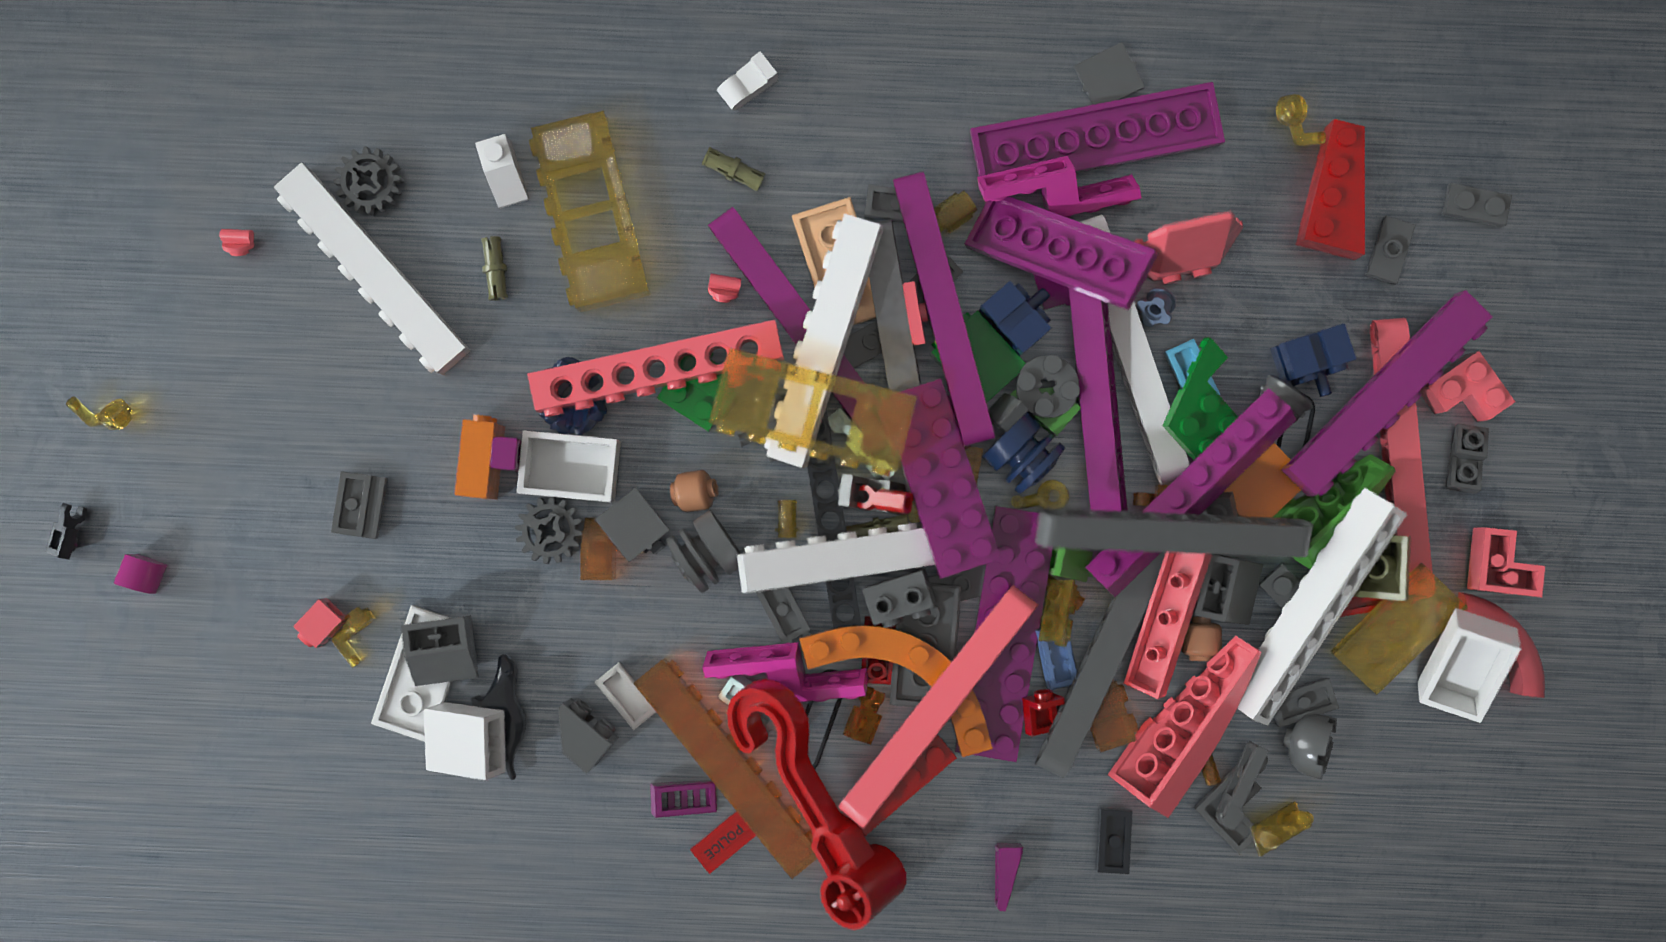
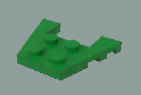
[1162,337,1238,461]

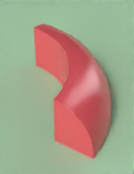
[1457,592,1545,698]

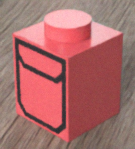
[293,598,349,648]

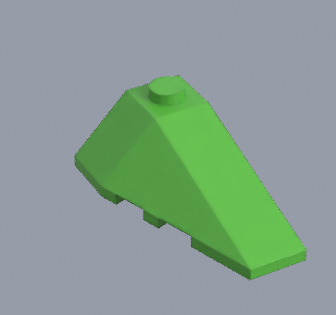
[1272,454,1395,570]

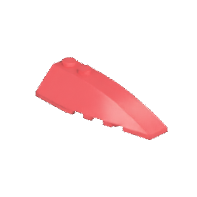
[1108,636,1261,818]

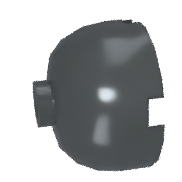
[1283,714,1337,780]

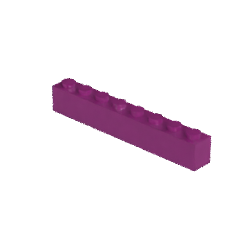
[1281,290,1493,496]
[1085,388,1296,597]

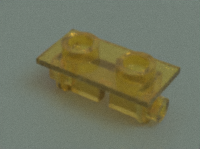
[1038,580,1080,647]
[1250,801,1314,857]

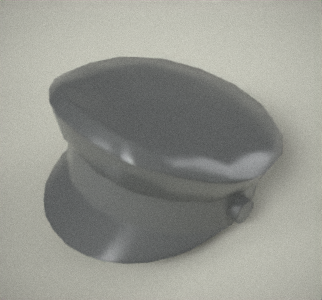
[1260,375,1313,423]

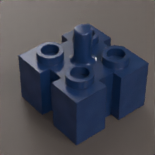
[978,281,1052,356]
[1270,323,1356,397]

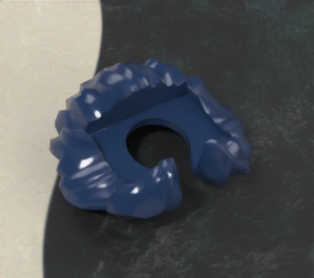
[539,357,607,436]

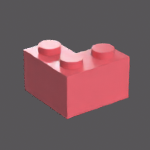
[1420,351,1515,422]
[1467,527,1545,597]

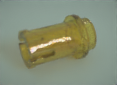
[775,500,800,538]

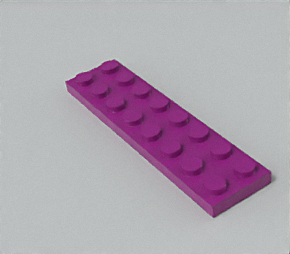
[970,82,1225,177]
[955,506,1053,762]

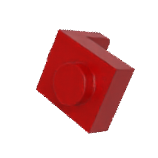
[1022,689,1065,737]

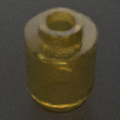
[934,190,978,234]

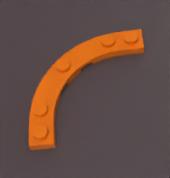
[799,625,993,757]

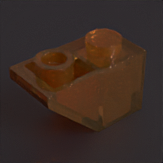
[1090,679,1139,752]

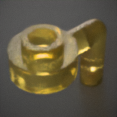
[1276,94,1326,146]
[66,396,133,430]
[1011,480,1070,509]
[332,607,376,668]

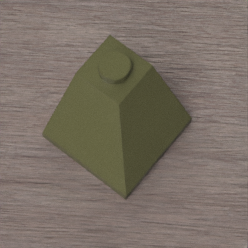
[1353,535,1411,601]

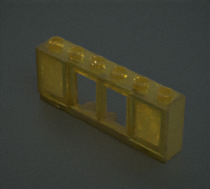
[529,110,651,312]
[709,348,917,477]

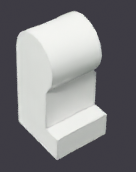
[717,51,778,111]

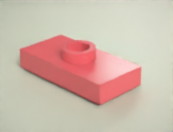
[902,281,928,346]

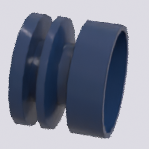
[982,411,1065,494]

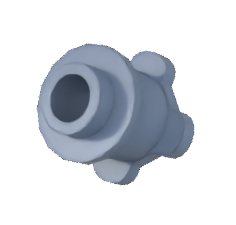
[1136,287,1176,327]

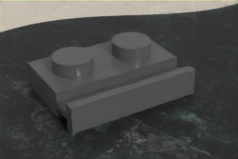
[331,471,388,539]

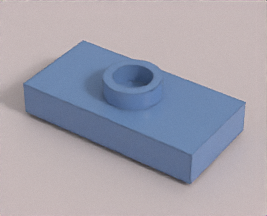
[1035,621,1077,690]

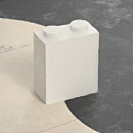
[424,702,506,780]

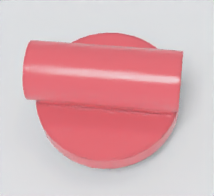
[219,229,255,256]
[708,273,741,303]

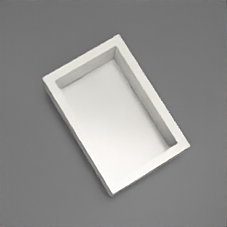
[516,431,621,503]
[1418,608,1521,723]

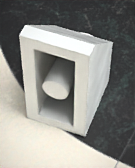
[475,134,529,209]

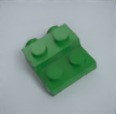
[657,353,742,432]

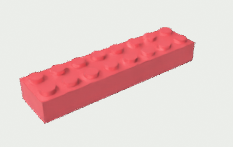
[1123,552,1212,699]

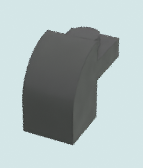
[838,474,906,515]

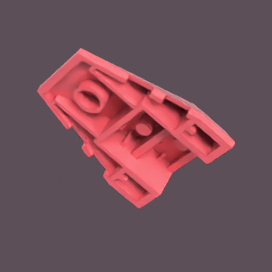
[1134,212,1243,285]

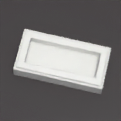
[595,662,659,730]

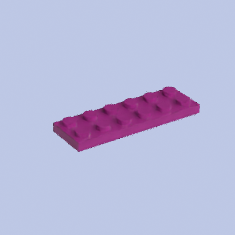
[964,196,1158,310]
[881,379,1001,579]

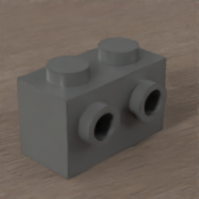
[862,568,937,628]

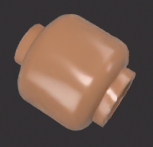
[670,470,719,513]
[1181,616,1222,661]

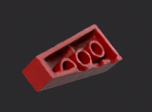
[1295,119,1365,260]
[840,707,957,836]

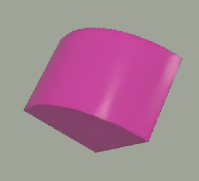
[114,554,167,594]

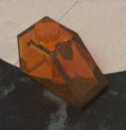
[580,518,616,580]

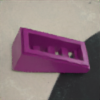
[490,437,522,472]
[650,780,717,818]
[995,843,1023,911]

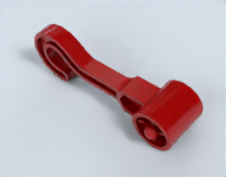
[727,679,907,930]

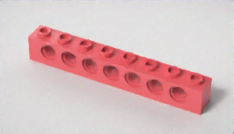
[527,320,784,417]

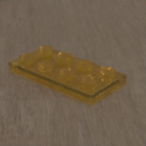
[1331,563,1468,695]

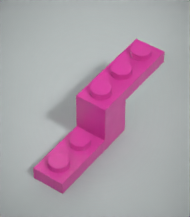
[977,156,1141,218]
[702,642,868,702]

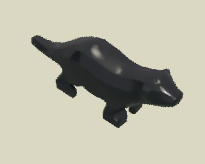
[471,654,526,780]

